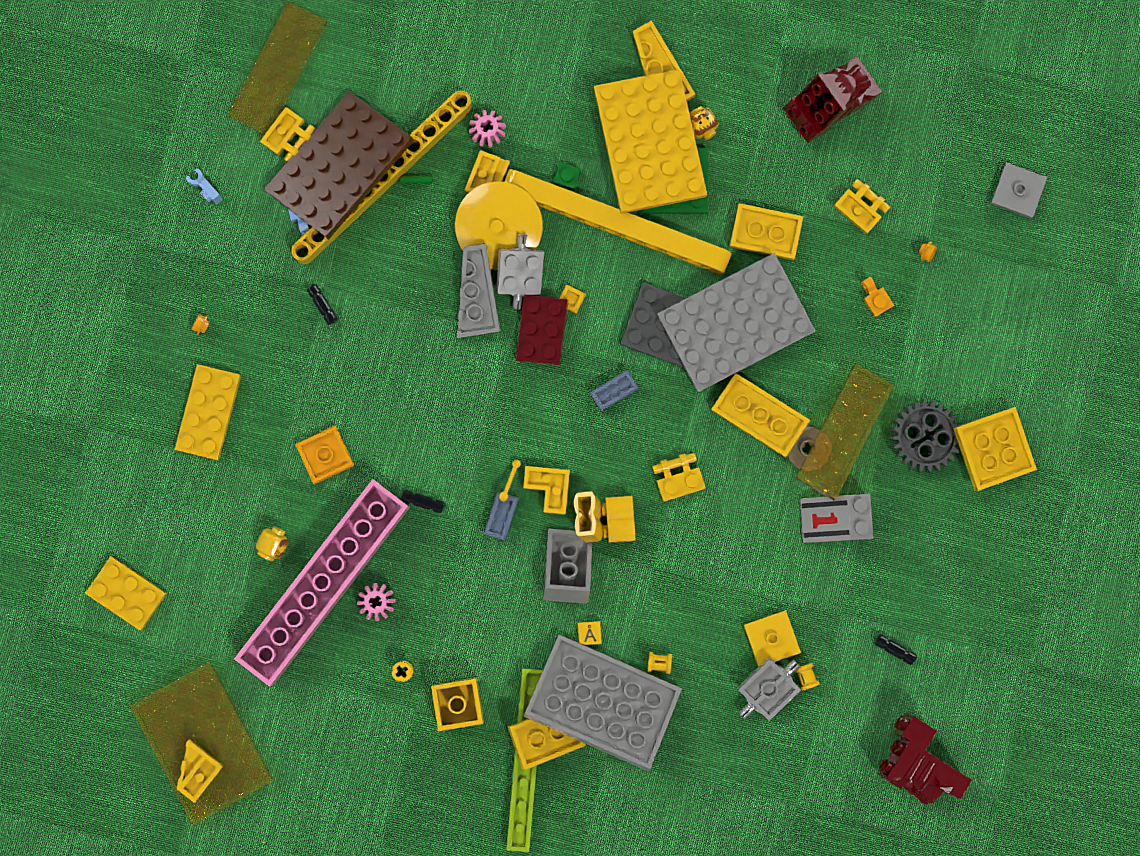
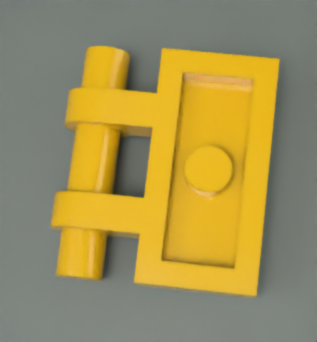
[260,107,316,162]
[833,179,890,235]
[652,453,706,502]

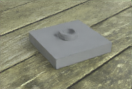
[990,162,1047,219]

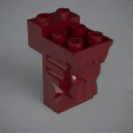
[783,57,882,143]
[878,713,972,805]

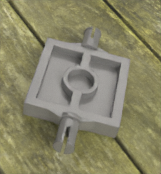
[496,234,544,309]
[737,657,801,721]

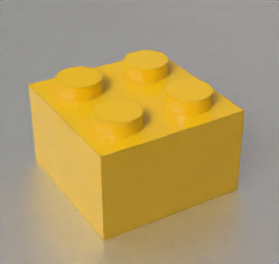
[431,678,484,731]

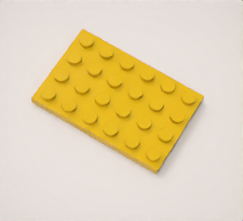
[594,69,707,214]

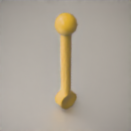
[499,460,521,502]

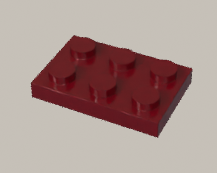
[516,295,568,366]

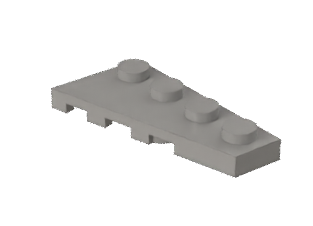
[457,244,501,338]

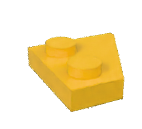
[177,739,224,803]

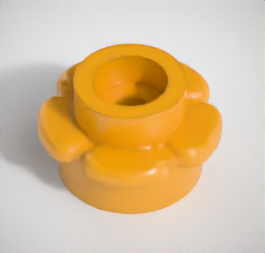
[918,241,937,262]
[191,314,210,335]

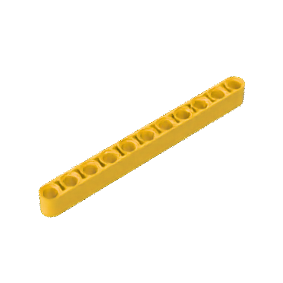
[292,91,472,264]
[504,169,732,274]

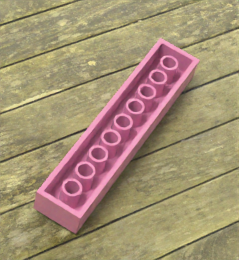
[234,479,410,687]

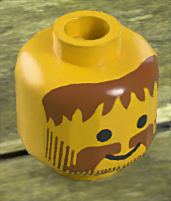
[689,106,719,140]
[255,526,289,561]

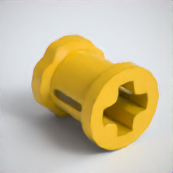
[647,652,672,674]
[392,661,413,682]
[795,663,820,691]

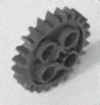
[890,400,961,472]

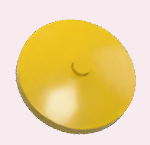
[455,181,543,270]

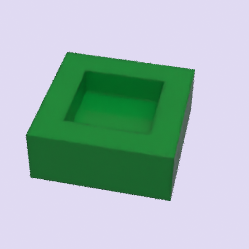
[554,162,581,191]

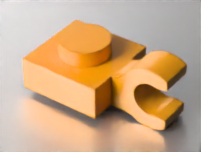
[861,277,894,318]

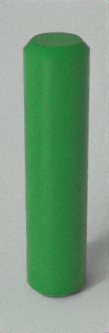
[399,176,433,184]

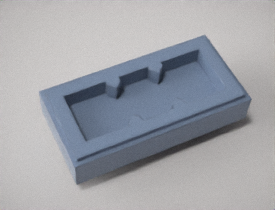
[590,370,639,411]
[484,492,519,541]

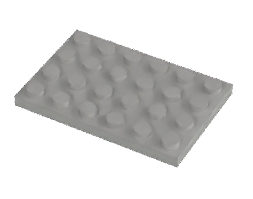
[657,253,815,393]
[524,635,682,772]

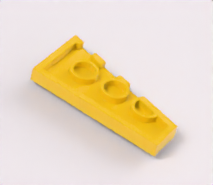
[632,20,695,101]

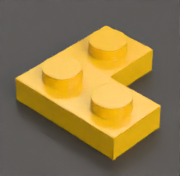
[523,466,570,515]

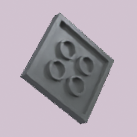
[621,283,686,367]

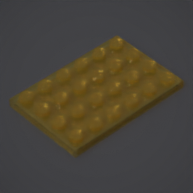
[130,662,274,826]

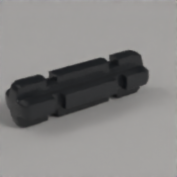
[307,284,338,325]
[401,490,445,513]
[874,634,917,665]

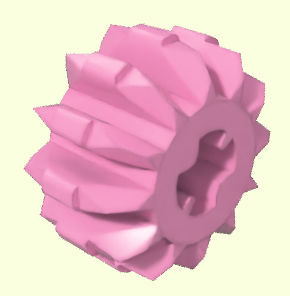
[469,110,506,148]
[357,583,396,621]

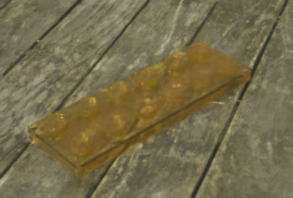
[228,1,327,135]
[795,364,894,501]

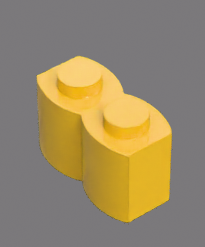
[574,491,603,543]
[601,496,636,543]

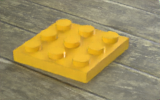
[953,407,1037,491]

